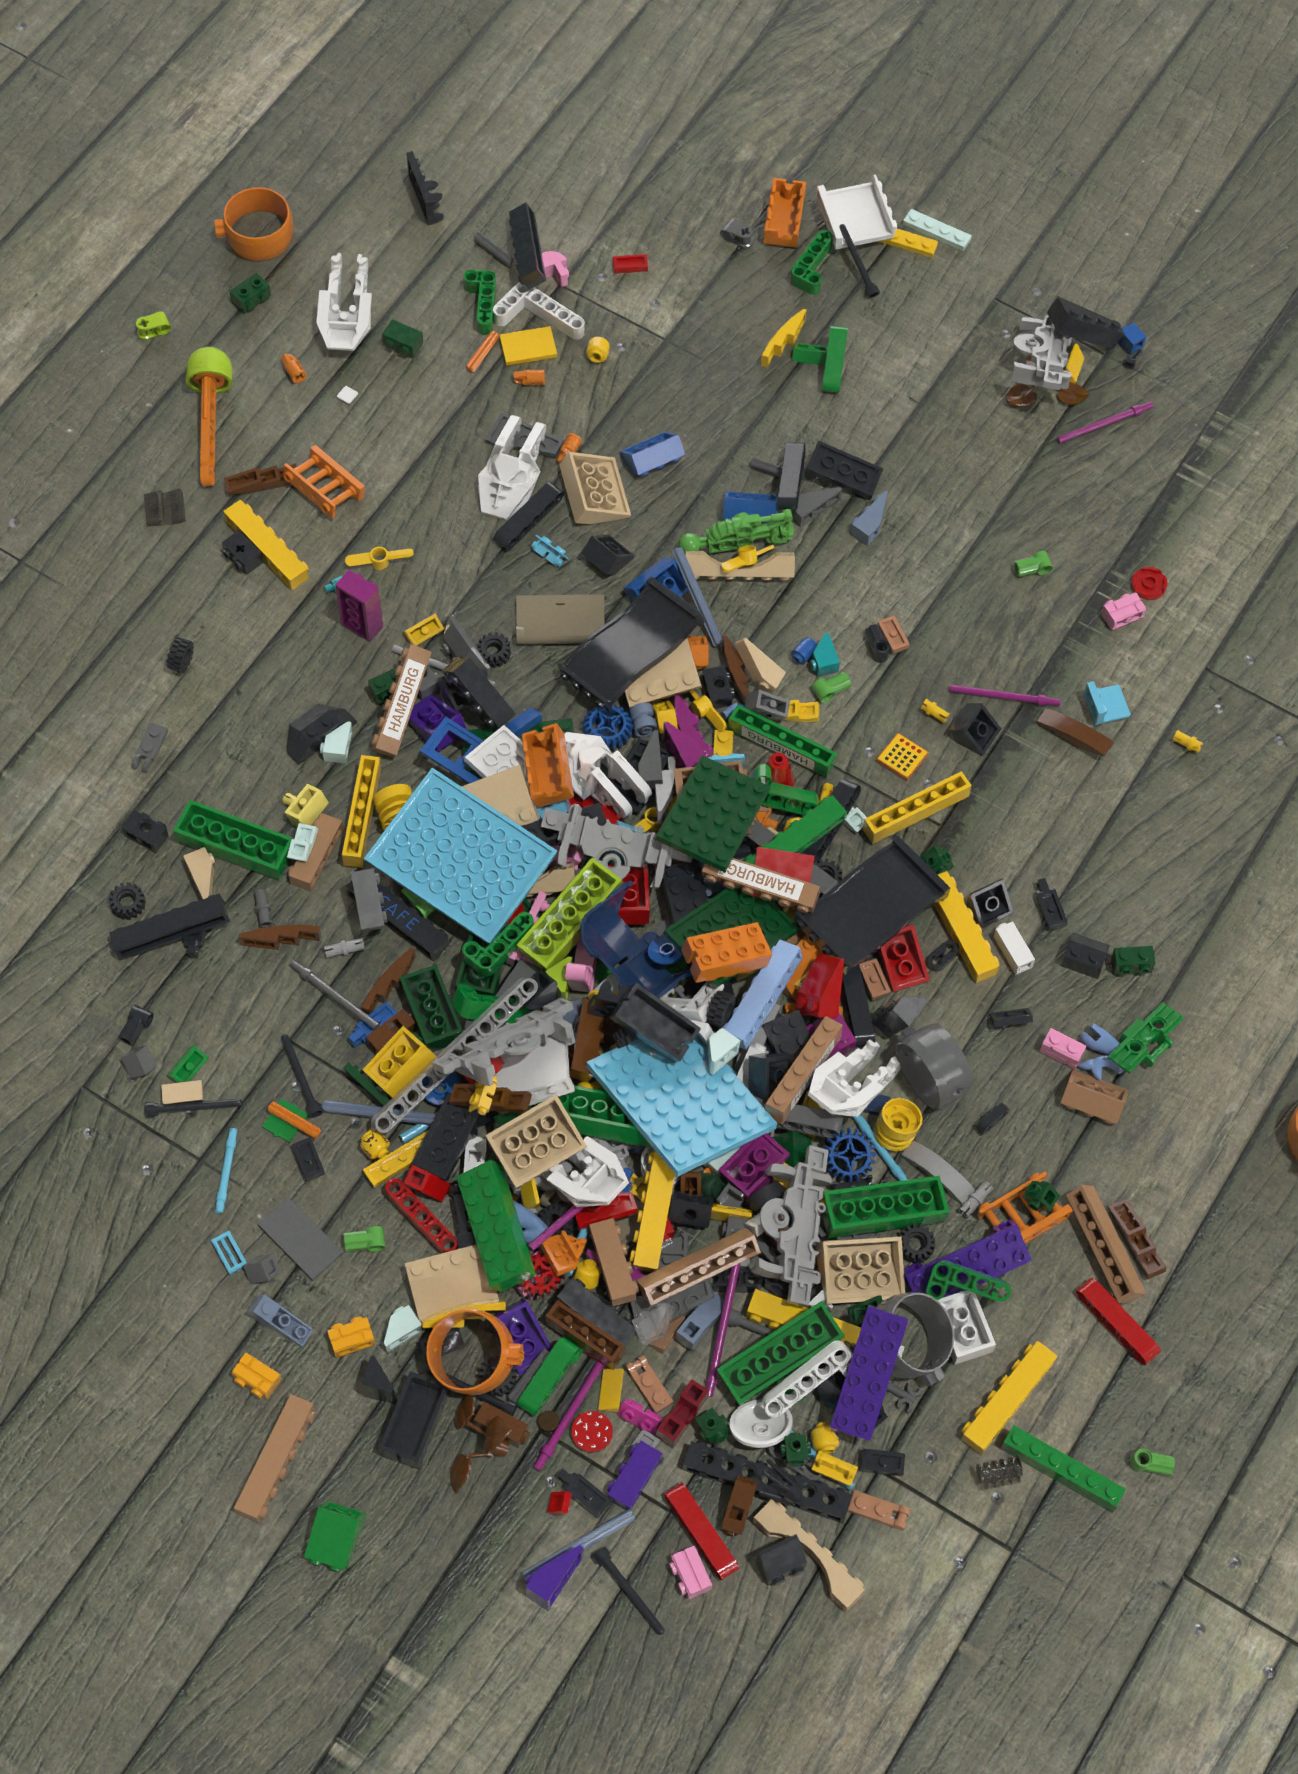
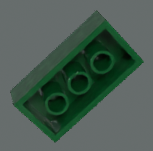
[455,923,512,996]
[399,964,463,1052]

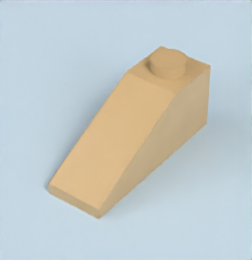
[735,637,786,692]
[183,847,215,899]

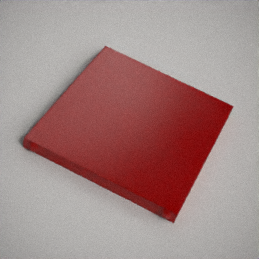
[750,847,815,900]

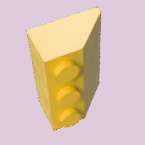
[363,1026,436,1098]

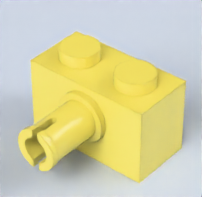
[283,784,329,827]

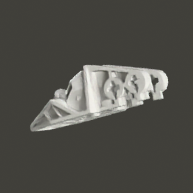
[316,253,372,351]
[478,415,546,521]
[565,732,652,819]
[808,1040,901,1117]
[540,1136,629,1207]

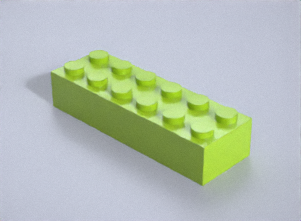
[517,858,623,971]

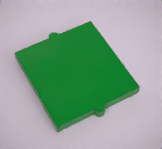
[262,1099,308,1143]

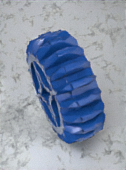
[582,704,633,751]
[823,1127,877,1182]

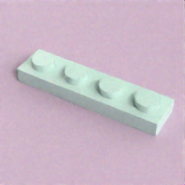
[903,209,972,251]

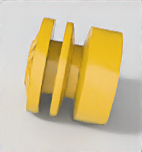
[373,784,413,830]
[873,1098,923,1151]

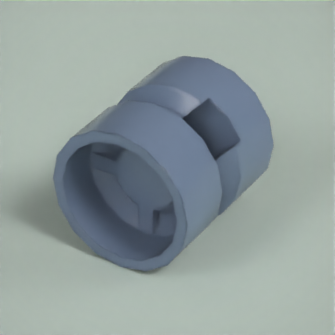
[629,703,658,737]

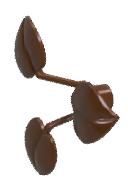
[1006,355,1089,407]
[450,1394,512,1493]

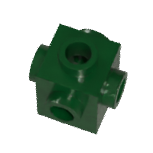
[921,846,954,875]
[1022,1181,1060,1212]
[696,1407,731,1445]
[780,1432,811,1467]

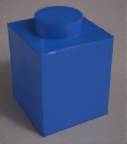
[1119,323,1147,355]

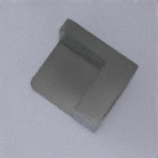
[121,1045,156,1078]
[717,1183,745,1208]
[243,1254,280,1284]

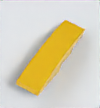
[761,309,807,368]
[421,1299,506,1328]

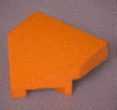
[540,1231,587,1276]

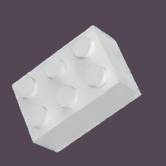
[938,1290,996,1365]

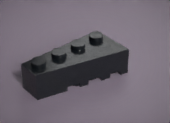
[1047,296,1124,349]
[550,1278,637,1345]

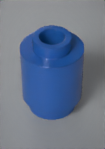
[791,637,817,664]

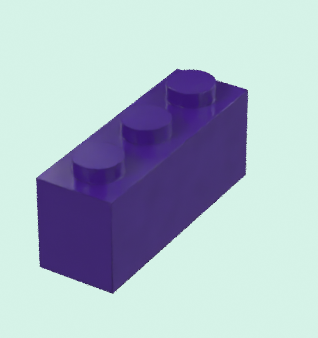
[607,1441,663,1510]

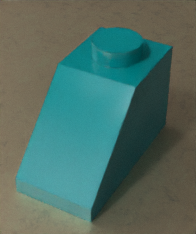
[810,632,840,677]

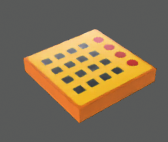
[876,733,929,781]

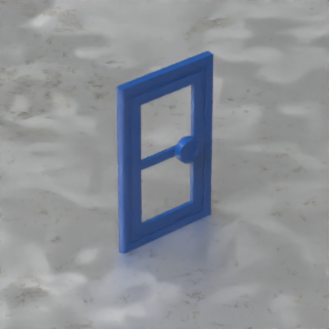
[420,717,484,784]

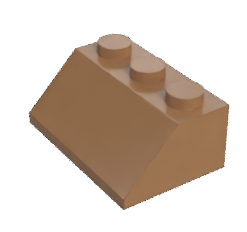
[1061,1069,1129,1124]

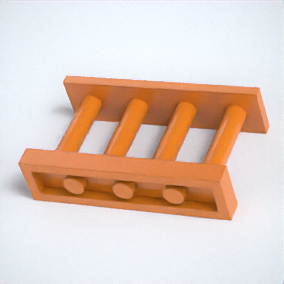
[283,445,365,519]
[976,1171,1073,1244]

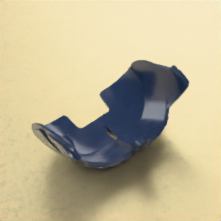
[580,881,692,999]

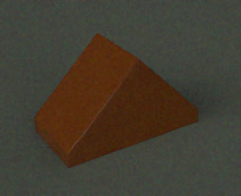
[680,1172,701,1211]

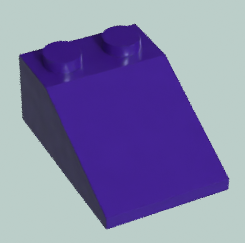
[408,695,467,751]
[488,1298,553,1376]
[525,1545,584,1611]

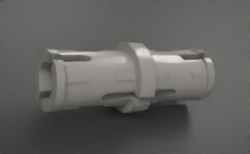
[324,938,365,958]
[958,1181,993,1218]

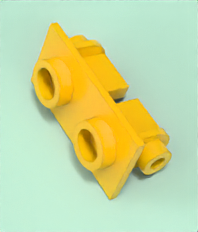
[469,1076,498,1115]
[811,1451,858,1487]

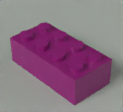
[335,570,383,642]

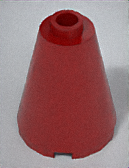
[766,752,795,787]

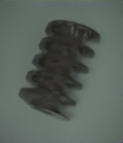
[976,1455,1023,1490]

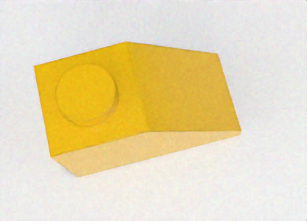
[650,700,678,734]

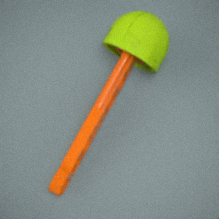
[186,347,232,487]

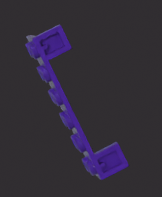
[904,1219,1032,1298]
[830,1305,908,1441]

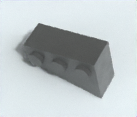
[351,868,388,932]

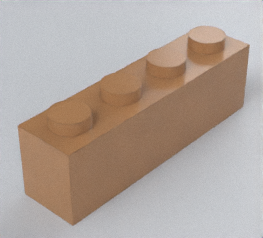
[288,813,344,892]
[589,1218,639,1306]

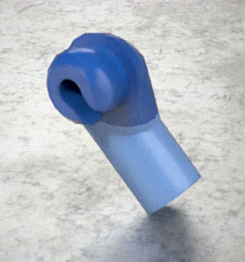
[720,703,745,720]

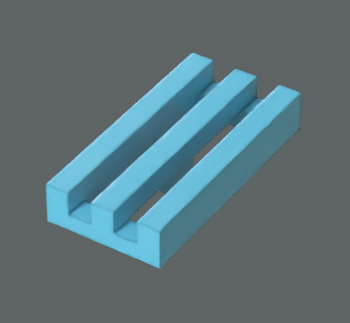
[211,1231,247,1276]

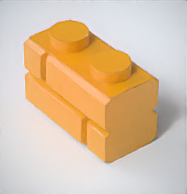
[327,1317,376,1358]
[232,1353,282,1399]

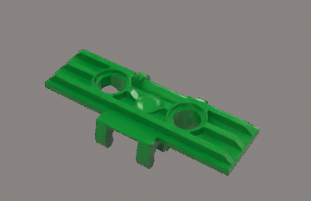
[1107,1002,1185,1074]

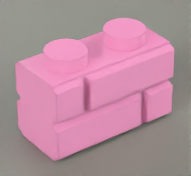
[1101,593,1146,630]
[1040,1028,1086,1070]
[669,1546,712,1599]

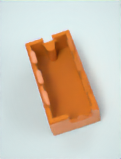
[763,178,806,248]
[522,723,574,808]
[681,922,773,983]

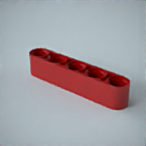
[385,1178,458,1254]
[1076,1277,1161,1365]
[664,1482,739,1581]

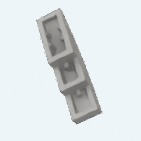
[655,757,675,824]

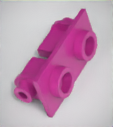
[618,1399,663,1435]

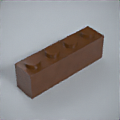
[568,998,607,1082]
[545,1300,626,1370]

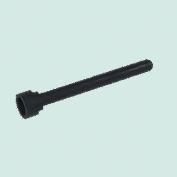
[839,224,880,299]
[281,1034,324,1118]
[146,1099,243,1118]
[426,1366,518,1416]
[592,1546,665,1635]

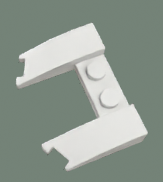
[662,982,724,1022]

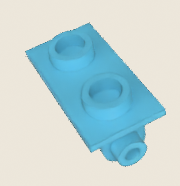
[531,535,569,567]

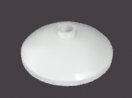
[730,1399,793,1448]

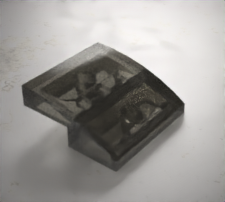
[144,488,186,526]

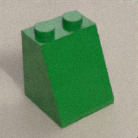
[304,1501,368,1571]

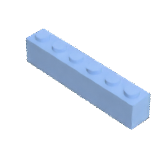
[723,940,803,1050]

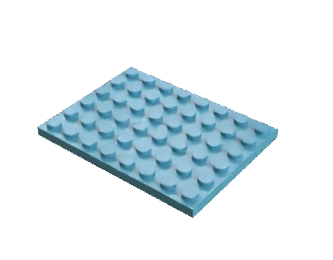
[364,768,558,945]
[586,1035,777,1177]

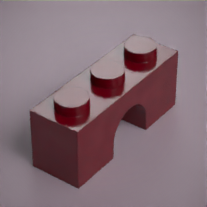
[656,1379,709,1448]

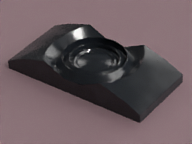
[613,738,672,813]

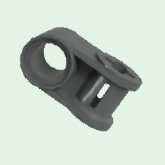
[720,218,753,248]

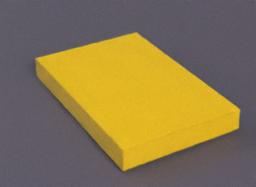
[500,326,557,366]

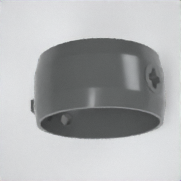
[896,1023,973,1109]
[876,1292,954,1386]

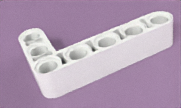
[493,282,585,340]
[762,1340,853,1417]

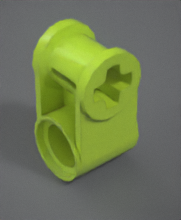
[136,311,171,340]

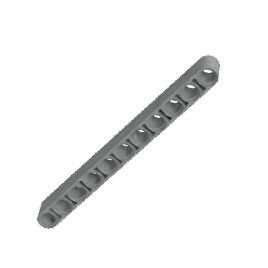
[371,977,538,1133]

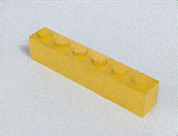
[223,499,309,590]
[342,755,381,868]
[863,771,971,844]
[934,871,1000,983]
[630,1150,675,1272]
[746,1289,861,1344]
[961,1341,1058,1455]

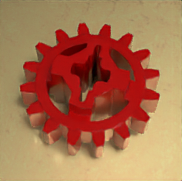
[519,1252,562,1298]

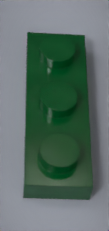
[343,1062,392,1106]

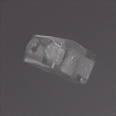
[632,1302,675,1345]

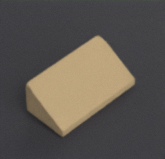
[162,1080,204,1105]

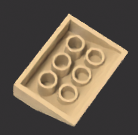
[559,452,631,525]
[625,638,702,708]
[461,765,541,826]
[485,1095,587,1188]
[816,1237,905,1304]
[405,1244,499,1328]

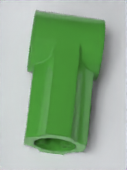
[1014,551,1053,577]
[812,672,851,703]
[401,888,437,919]
[344,1226,386,1252]
[1130,1448,1175,1476]

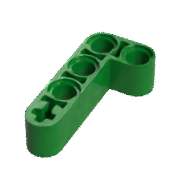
[790,230,833,295]
[463,270,496,335]
[822,325,848,393]
[751,764,819,815]
[462,912,534,977]
[452,984,533,1023]
[926,1260,1012,1302]
[517,1337,584,1417]

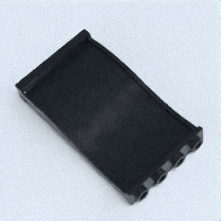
[557,576,705,712]
[794,836,951,975]

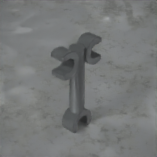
[887,1382,923,1415]

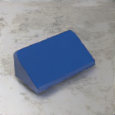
[505,708,542,737]

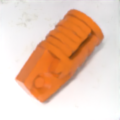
[281,353,307,383]
[514,369,545,386]
[557,433,582,464]

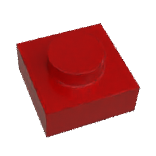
[547,1491,572,1515]

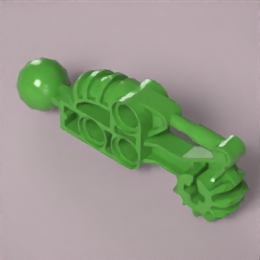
[678,509,794,554]

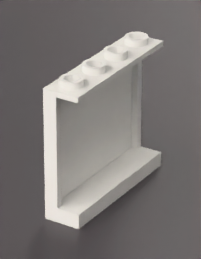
[816,175,897,250]
[495,1036,574,1115]

